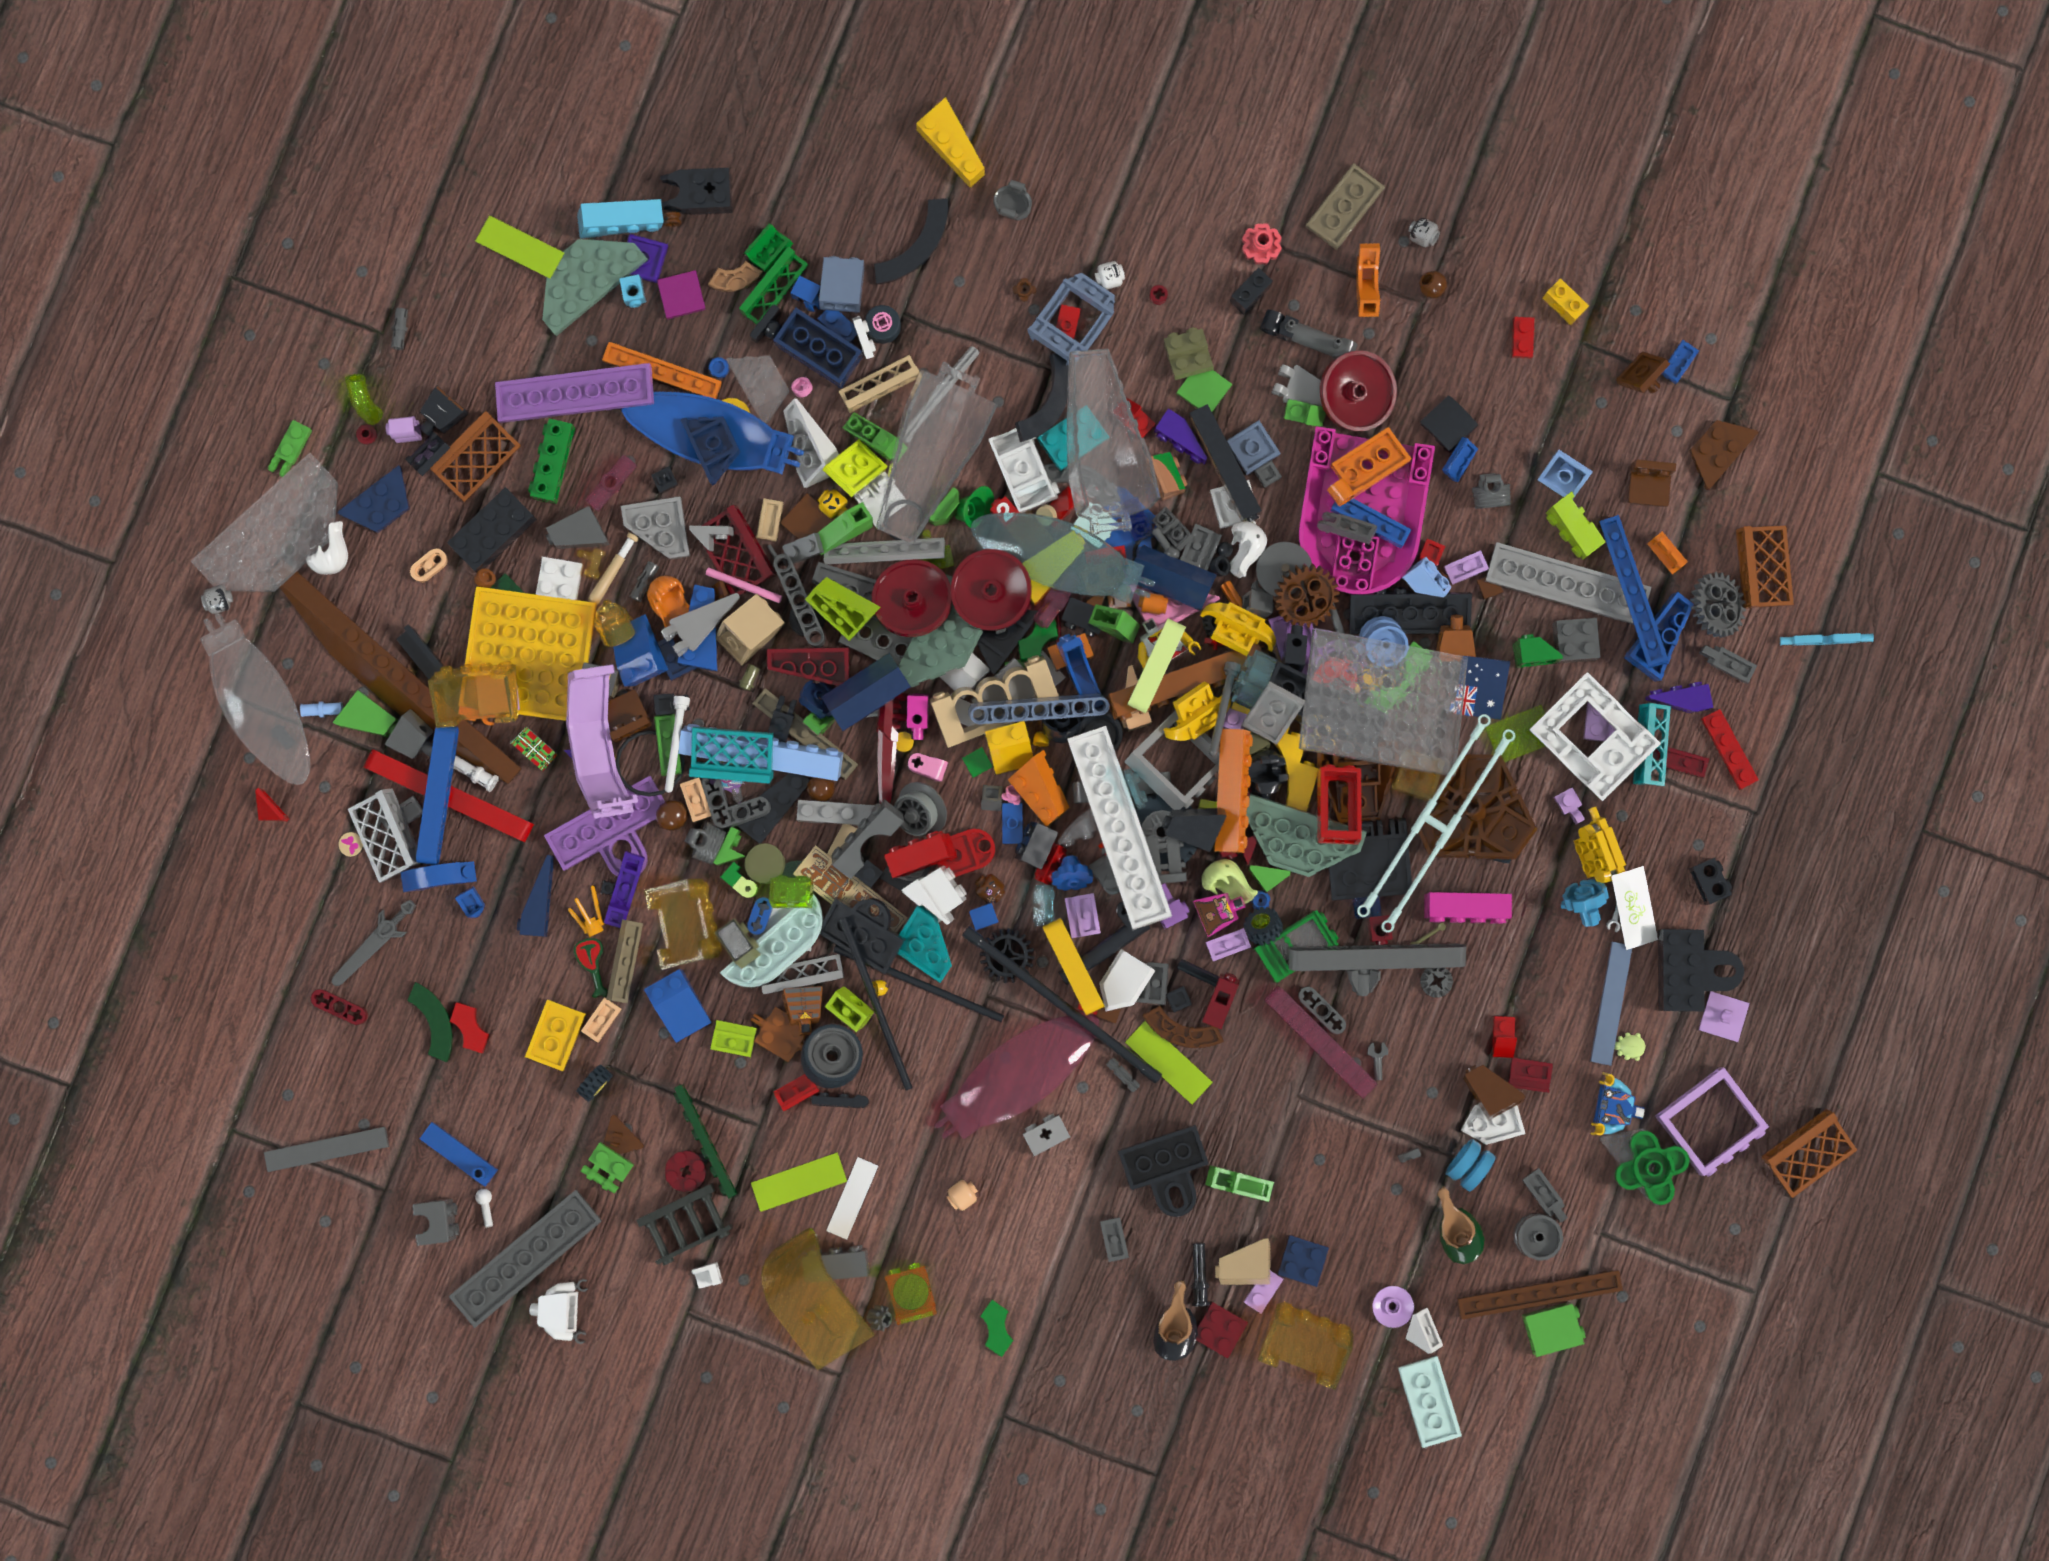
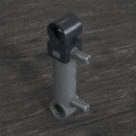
[1259,309,1358,359]

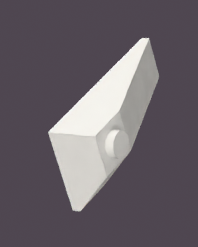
[783,399,839,488]

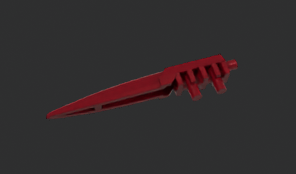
[877,693,908,804]

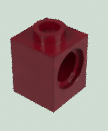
[1367,915,1393,945]

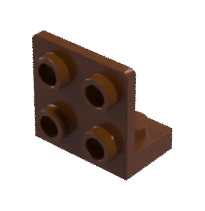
[1628,459,1676,507]
[608,689,652,742]

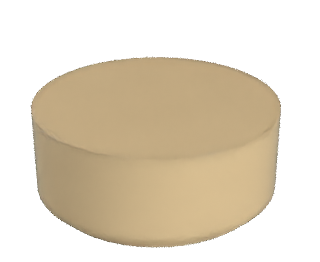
[1036,505,1057,526]

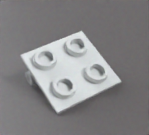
[853,471,907,527]

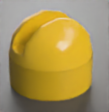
[1033,731,1049,747]
[872,980,888,997]

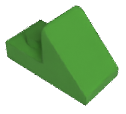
[1283,399,1326,427]
[803,712,835,735]
[713,827,746,866]

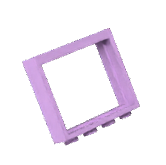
[1655,1067,1769,1177]

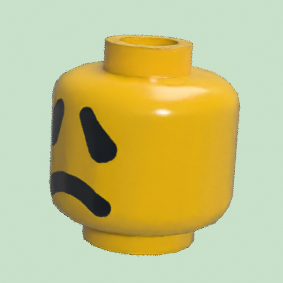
[818,489,848,519]

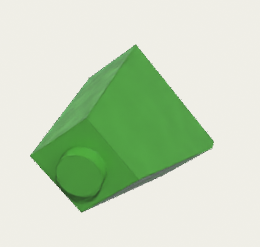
[1088,604,1140,643]
[333,690,399,737]

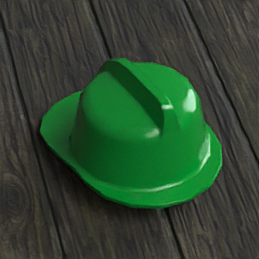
[955,486,994,529]

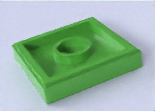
[1176,370,1232,411]

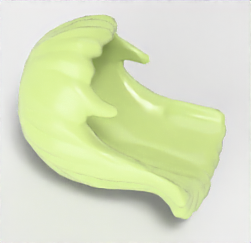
[1202,859,1258,904]

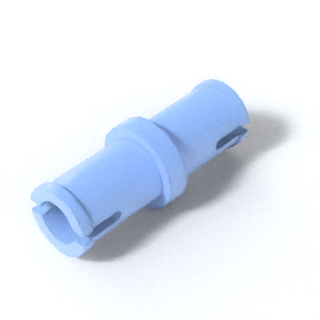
[300,701,343,718]

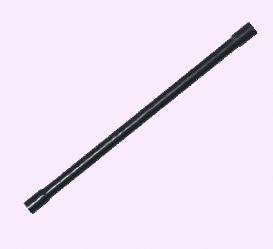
[962,926,1162,1084]

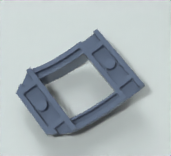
[1027,273,1115,365]

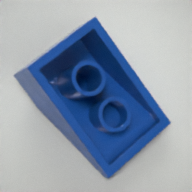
[611,615,668,686]
[644,969,712,1043]

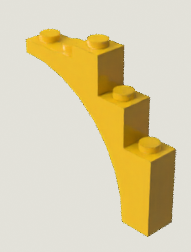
[1231,699,1319,812]

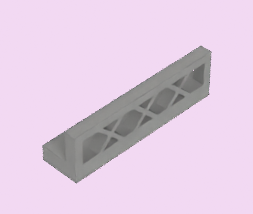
[762,954,844,994]

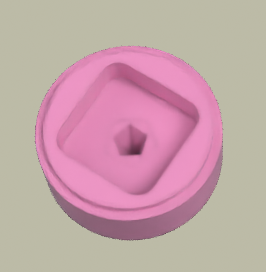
[791,377,813,397]

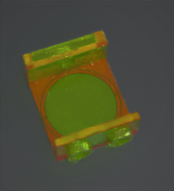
[885,1262,937,1325]

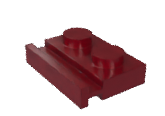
[1509,1058,1553,1093]

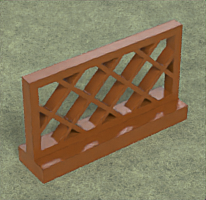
[430,411,521,502]
[1736,526,1794,609]
[1761,1109,1857,1198]

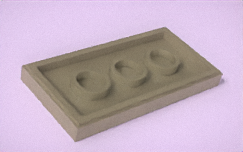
[1305,163,1385,250]

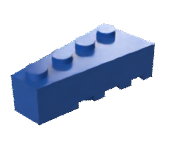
[1624,592,1694,682]

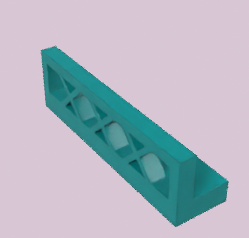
[1633,703,1671,786]

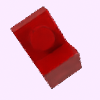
[1113,398,1156,439]
[1492,1016,1517,1058]

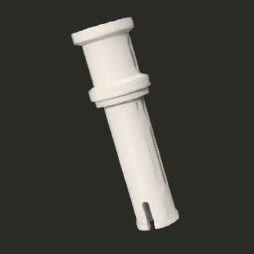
[454,756,499,792]

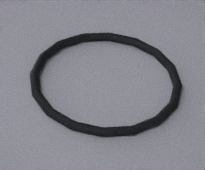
[615,730,685,797]

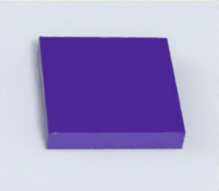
[627,234,668,283]

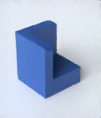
[791,275,821,304]
[969,903,999,931]

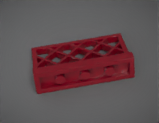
[701,505,777,596]

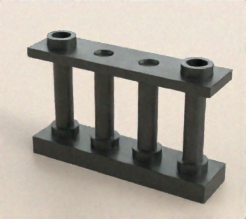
[636,1183,733,1266]

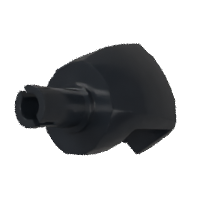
[1248,750,1289,800]

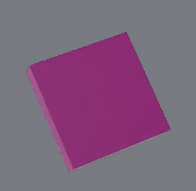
[657,270,706,319]

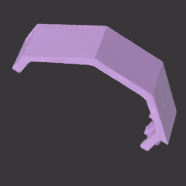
[566,665,638,819]

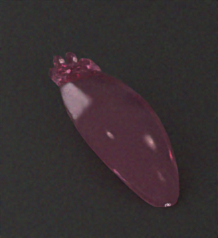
[934,1013,1099,1140]

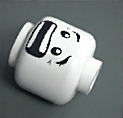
[1095,261,1125,290]

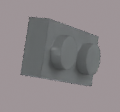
[782,533,824,565]
[1100,1217,1129,1262]

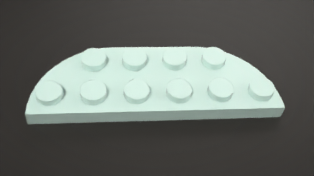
[720,893,823,987]

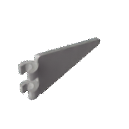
[1272,364,1322,406]
[661,593,740,657]

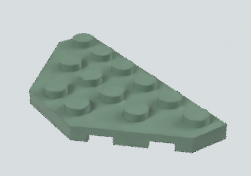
[542,239,648,336]
[898,575,983,687]
[1246,794,1367,877]

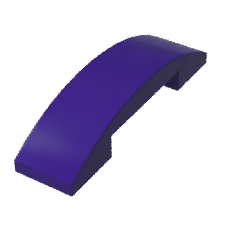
[604,851,645,928]

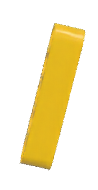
[1043,918,1105,1016]

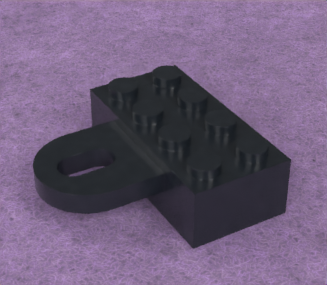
[1658,929,1744,1012]
[1117,1124,1209,1217]

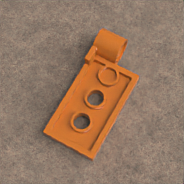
[1327,427,1411,507]

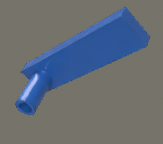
[419,1122,498,1187]

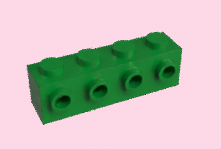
[528,419,575,505]

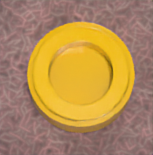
[896,732,914,752]

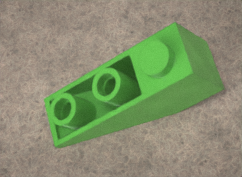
[843,412,906,463]
[818,502,873,555]

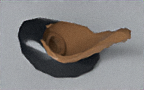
[1153,1281,1198,1361]

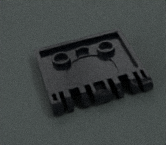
[1328,817,1413,901]

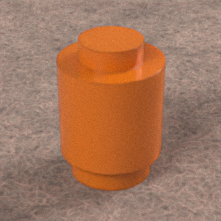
[1138,592,1168,615]

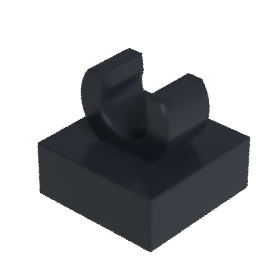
[651,467,679,494]

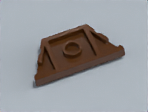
[1689,420,1759,491]

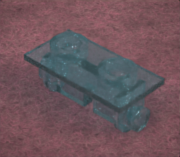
[1033,885,1055,926]

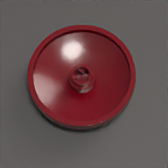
[1320,350,1397,432]
[951,549,1032,631]
[872,559,953,637]

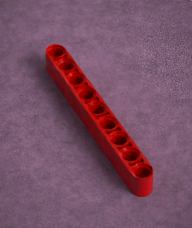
[363,749,534,842]

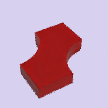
[450,1002,489,1053]

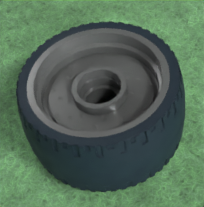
[801,1024,863,1089]

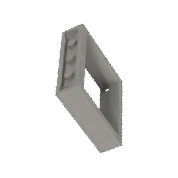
[1124,710,1220,810]

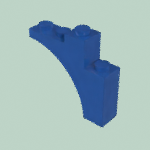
[1057,634,1104,709]

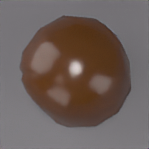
[656,800,687,831]

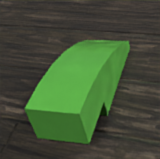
[1205,1165,1274,1202]

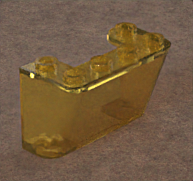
[428,661,519,728]
[644,879,722,970]
[1258,1302,1353,1390]

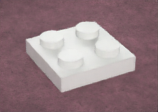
[536,557,583,600]

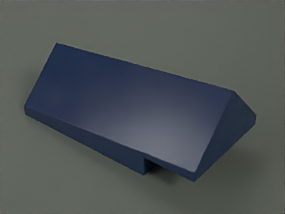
[1127,545,1217,611]
[822,653,911,731]

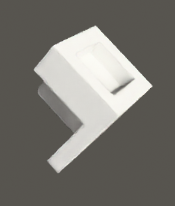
[692,1262,723,1288]

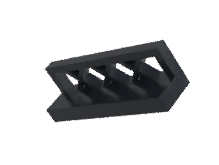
[396,624,461,702]

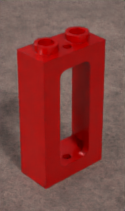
[1317,764,1362,845]

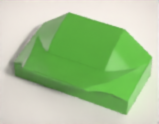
[928,487,960,526]

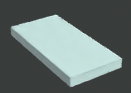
[1398,1355,1462,1448]

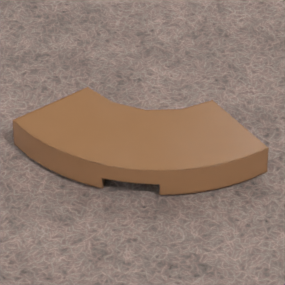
[708,261,763,292]

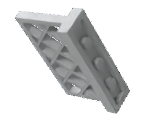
[348,788,421,883]

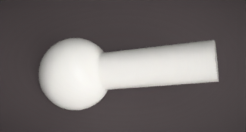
[475,1189,493,1228]

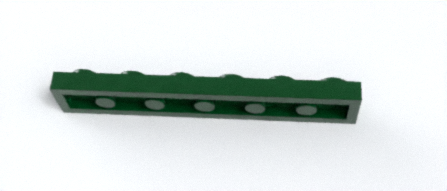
[673,1084,738,1199]

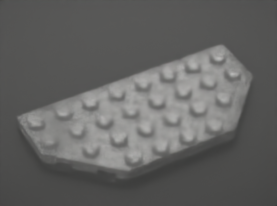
[191,453,338,592]

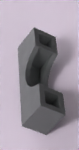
[831,799,904,879]

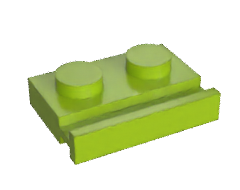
[711,1020,757,1057]

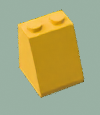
[985,721,1033,775]

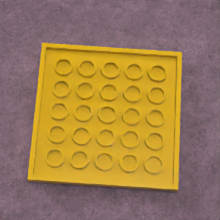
[459,587,597,721]

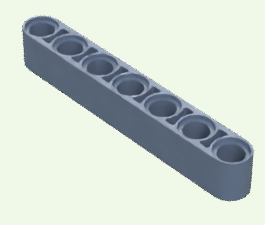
[968,694,1110,724]

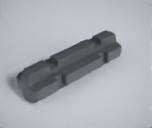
[1106,1058,1140,1092]

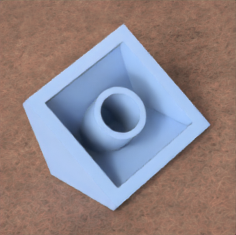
[1538,450,1593,499]

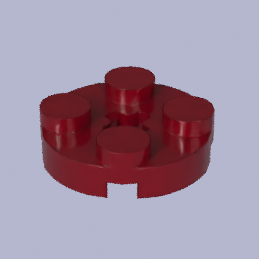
[665,1150,707,1192]

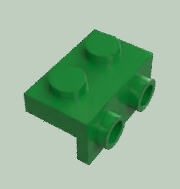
[744,223,793,273]

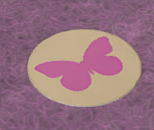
[339,832,363,857]

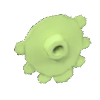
[1614,1032,1645,1061]

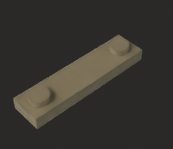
[606,920,643,1003]

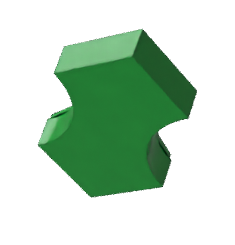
[1018,618,1058,662]
[980,1299,1014,1357]

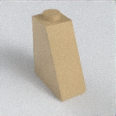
[1215,1239,1270,1285]

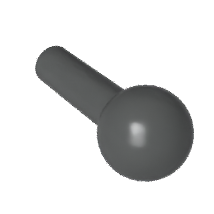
[1151,527,1180,559]

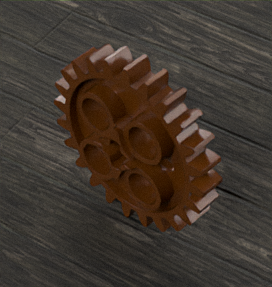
[1273,563,1340,628]

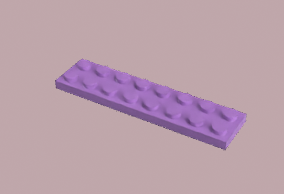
[495,363,654,423]

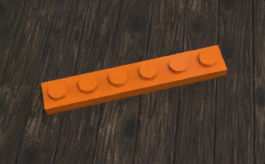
[602,342,722,399]

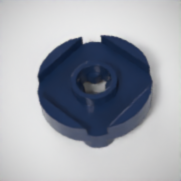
[799,680,833,719]

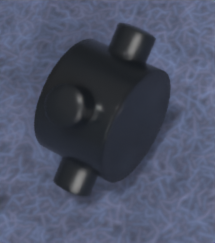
[600,880,616,896]

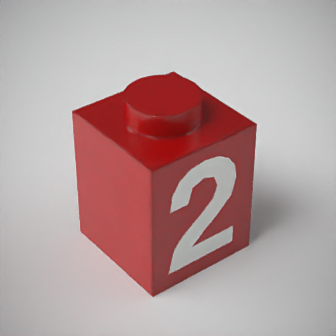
[990,496,1021,530]

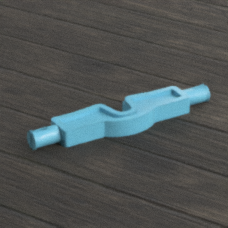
[1780,633,1874,646]

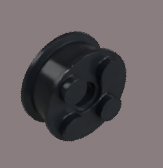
[1078,713,1123,751]

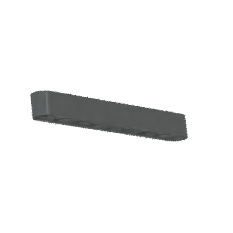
[1289,943,1466,971]

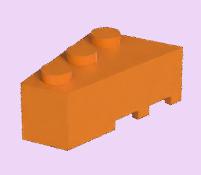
[1008,750,1070,826]

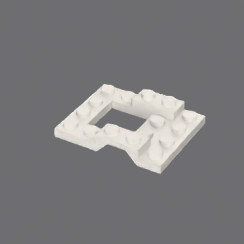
[1530,672,1661,801]

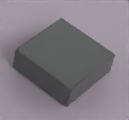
[1254,460,1282,488]

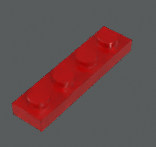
[1701,709,1759,790]

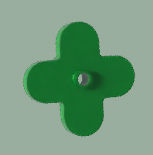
[1615,1131,1689,1205]

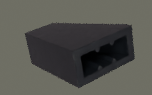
[1162,808,1227,852]

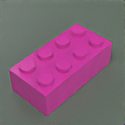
[1424,892,1512,924]

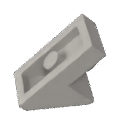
[689,526,734,552]

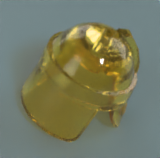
[594,599,635,647]

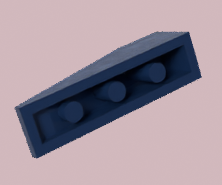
[517,855,554,937]

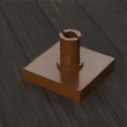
[1616,351,1670,393]

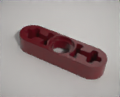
[311,989,368,1025]

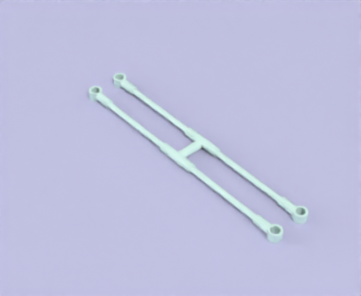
[1357,714,1515,932]

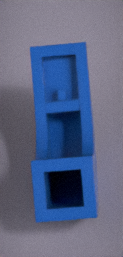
[401,861,477,892]

